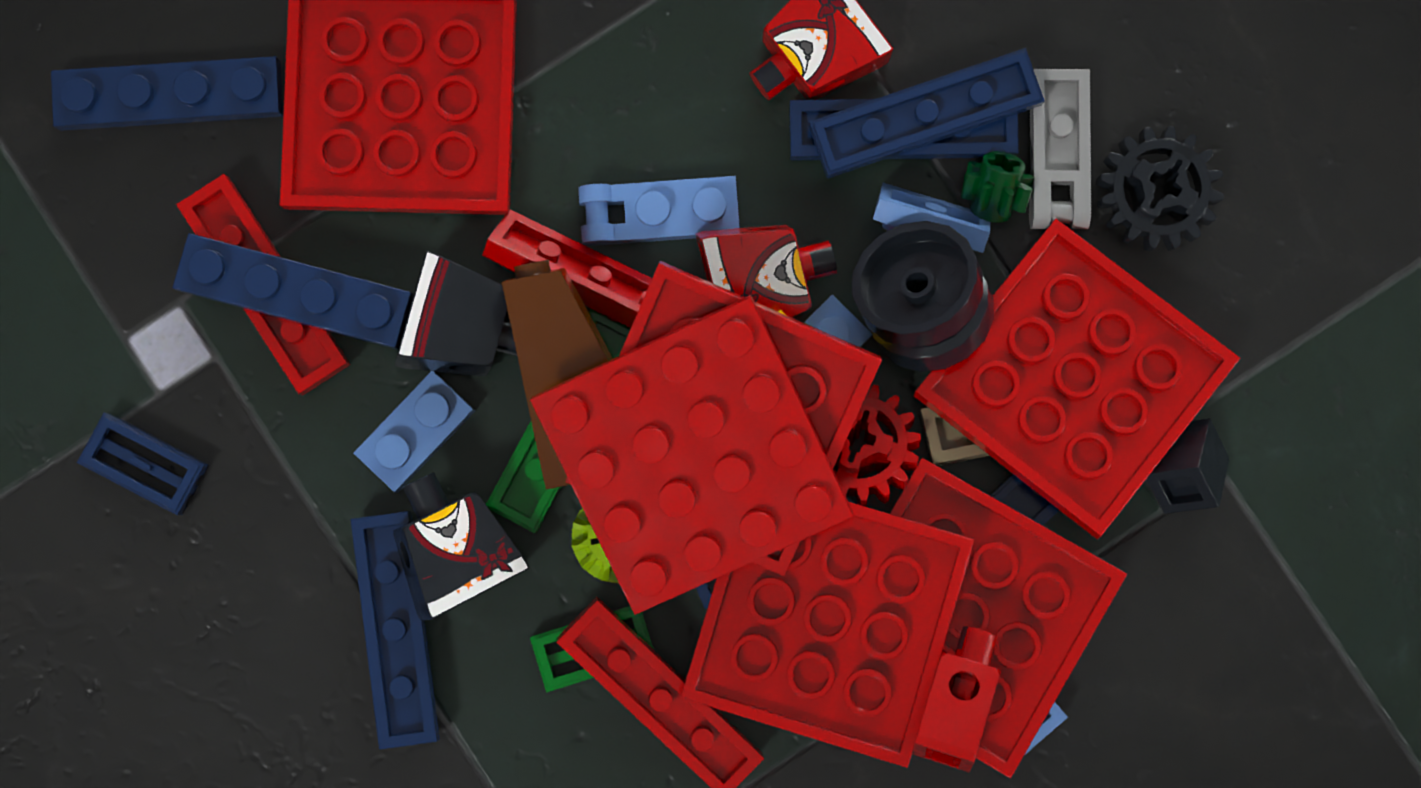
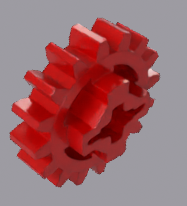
[834,385,921,507]

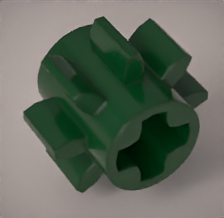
[960,151,1034,223]

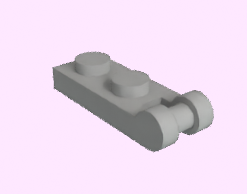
[1029,69,1091,229]

